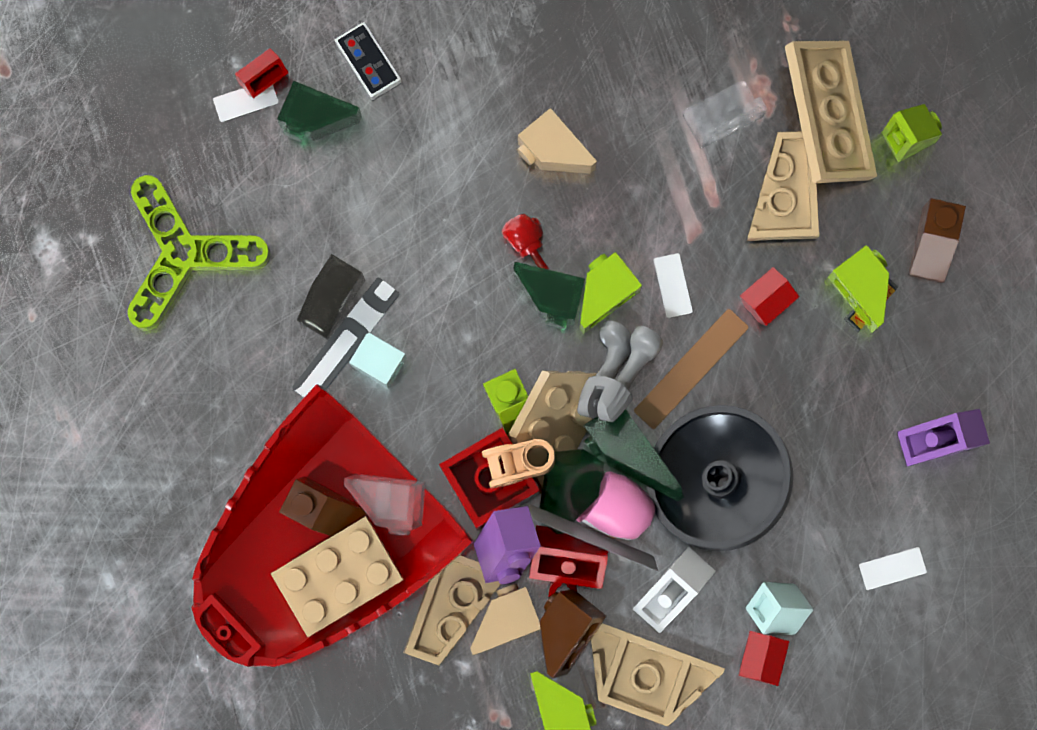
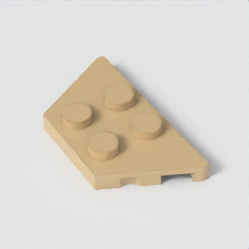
[508,371,599,499]
[591,623,725,727]

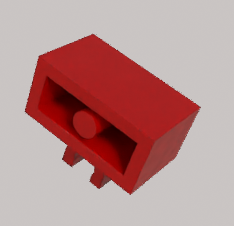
[529,525,608,597]

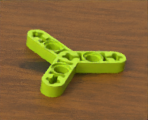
[128,175,271,331]

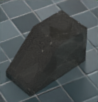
[297,254,366,340]

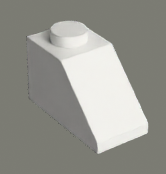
[633,547,716,633]

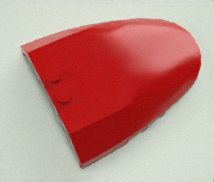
[191,384,474,667]

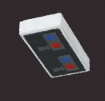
[334,22,402,100]

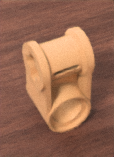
[482,439,556,488]

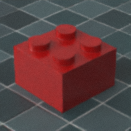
[439,427,540,531]

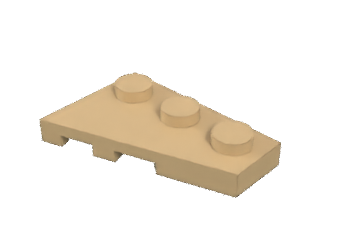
[746,131,819,241]
[403,555,500,665]

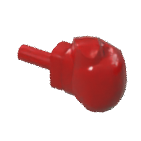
[502,214,549,273]

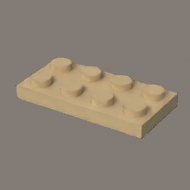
[785,41,877,183]

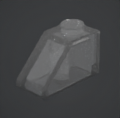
[344,474,426,535]

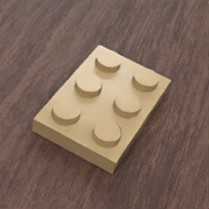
[271,516,404,637]

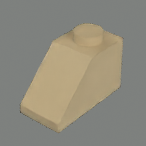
[517,108,597,174]
[470,583,541,655]

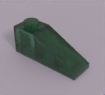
[584,409,684,501]

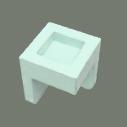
[349,333,407,389]
[746,582,814,635]

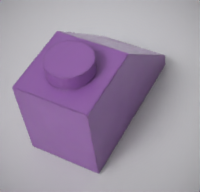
[897,409,990,466]

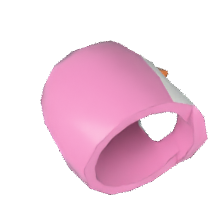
[574,471,655,540]

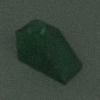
[277,81,362,141]
[513,262,585,329]
[539,449,604,534]

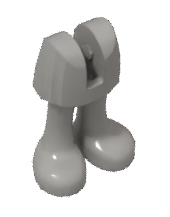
[577,320,663,422]

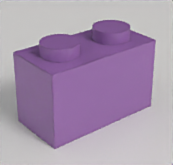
[474,506,541,584]

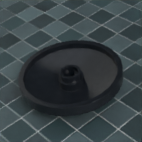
[646,405,793,551]

